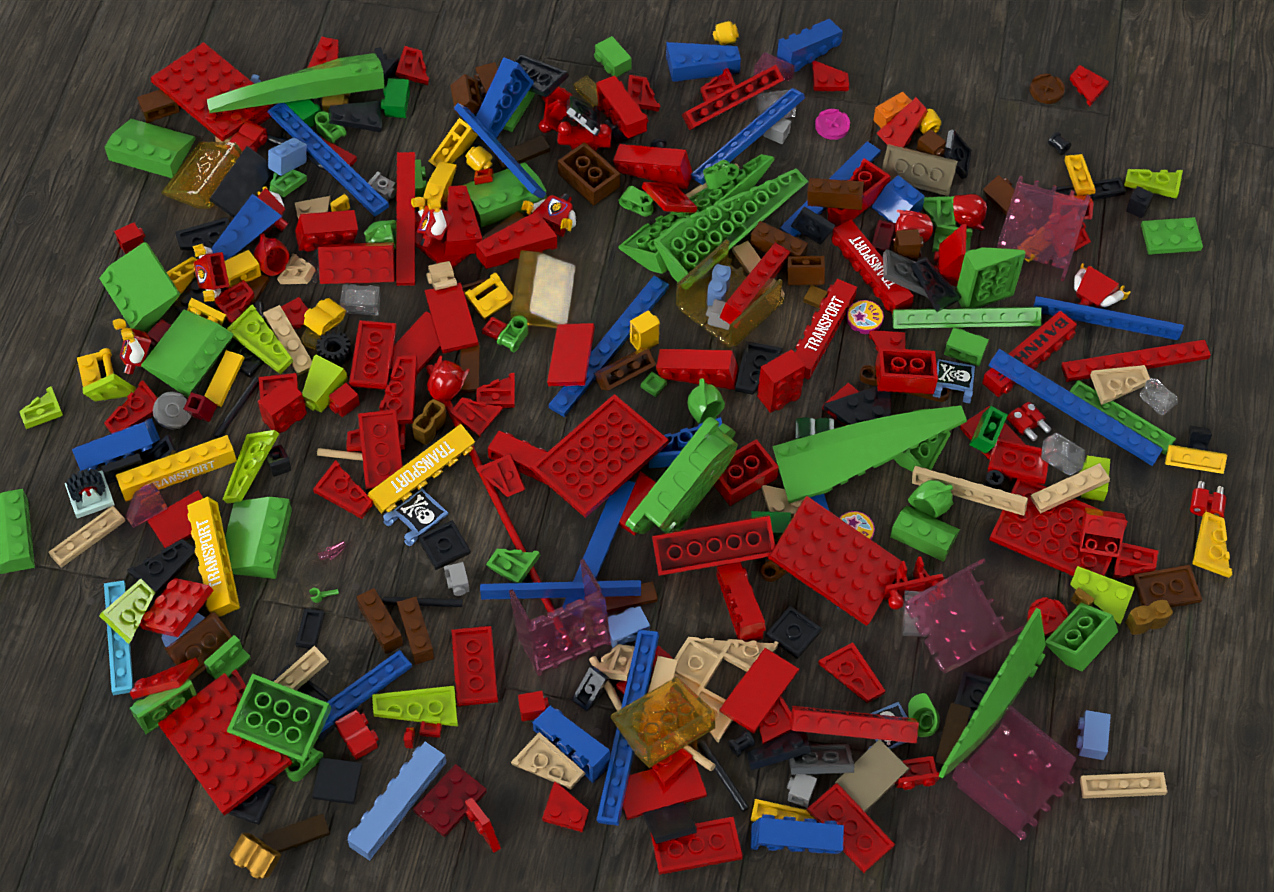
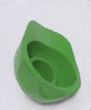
[908,693,940,737]

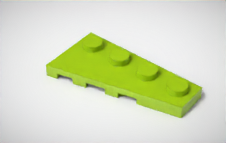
[227,304,293,374]
[222,430,279,503]
[372,686,458,727]

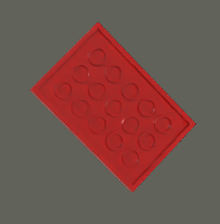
[151,42,275,142]
[531,394,669,518]
[989,478,1128,576]
[768,496,902,626]
[158,673,292,816]

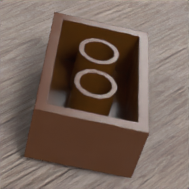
[558,142,620,206]

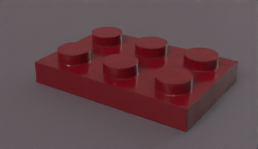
[413,764,487,838]

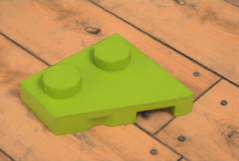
[83,373,136,401]
[19,386,63,429]

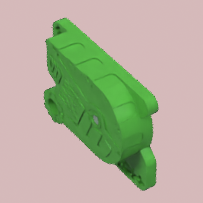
[625,416,738,534]

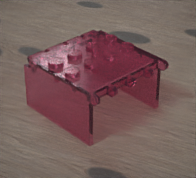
[997,176,1091,282]
[904,558,1024,673]
[509,559,611,676]
[952,706,1077,840]

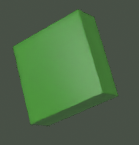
[641,372,667,397]

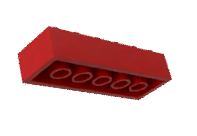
[652,515,775,576]

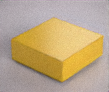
[330,194,350,212]

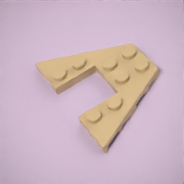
[673,637,778,743]

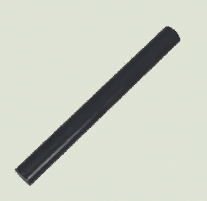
[213,377,259,438]
[382,596,463,607]
[697,740,749,812]

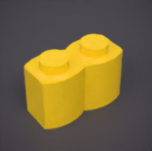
[303,298,346,336]

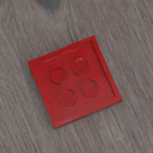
[139,578,214,638]

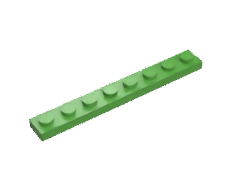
[893,307,1041,329]

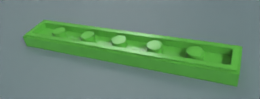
[1069,380,1176,455]

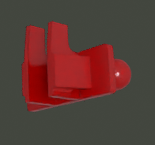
[539,86,575,133]
[557,121,612,152]
[884,556,946,610]

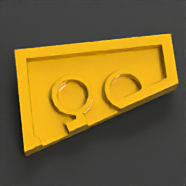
[1192,512,1232,578]

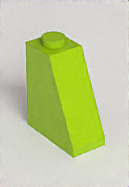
[302,355,349,413]

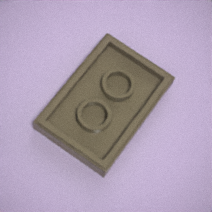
[835,740,909,813]

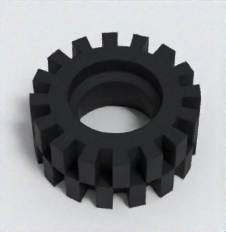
[316,330,351,366]

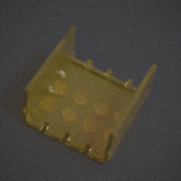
[676,239,785,348]

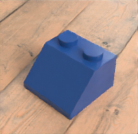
[872,175,925,223]

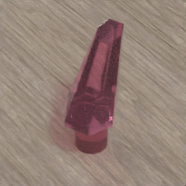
[318,540,346,561]

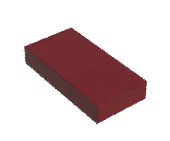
[872,220,896,254]

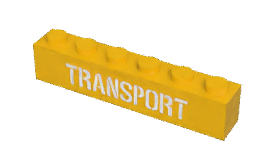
[368,424,475,514]
[116,435,237,502]
[187,497,240,617]

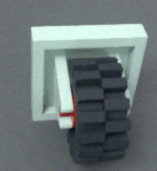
[65,469,115,519]

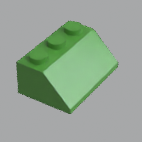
[894,409,951,472]
[890,506,960,562]
[1045,603,1118,671]
[130,679,197,734]

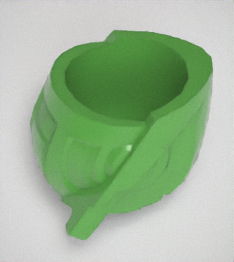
[364,220,397,250]
[687,379,725,424]
[908,480,954,518]

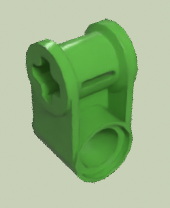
[315,111,347,144]
[703,160,739,190]
[619,186,654,216]
[497,315,528,353]
[285,748,324,782]

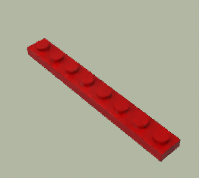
[1061,340,1211,382]

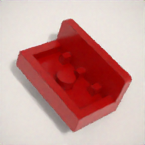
[896,756,940,790]

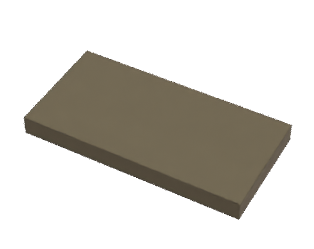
[882,144,958,196]

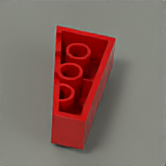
[596,76,648,138]
[613,144,693,189]
[828,158,890,226]
[444,185,482,256]
[476,211,557,269]
[656,349,739,390]
[716,562,766,642]

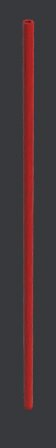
[426,365,572,647]

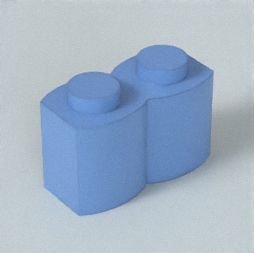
[707,264,731,306]

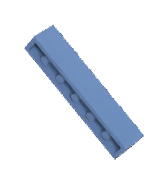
[347,742,446,861]

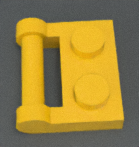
[465,273,514,320]
[187,298,226,326]
[77,348,114,387]

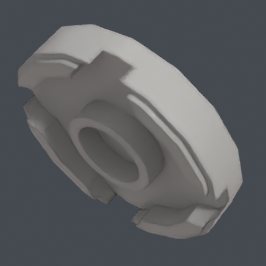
[153,392,191,430]

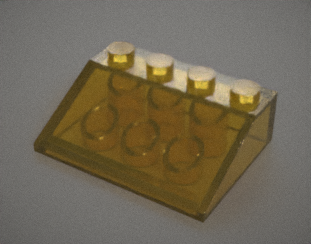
[162,142,242,209]
[511,250,576,328]
[611,676,716,768]

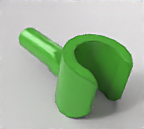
[309,588,339,603]

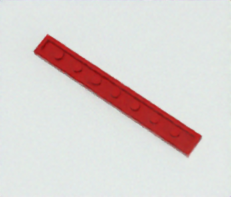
[396,152,415,286]

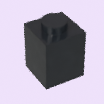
[1126,186,1154,218]

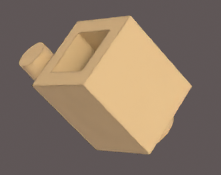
[426,261,457,290]

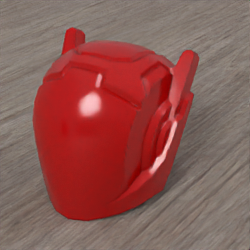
[953,194,987,231]
[893,210,933,243]
[254,233,290,276]
[427,355,470,403]

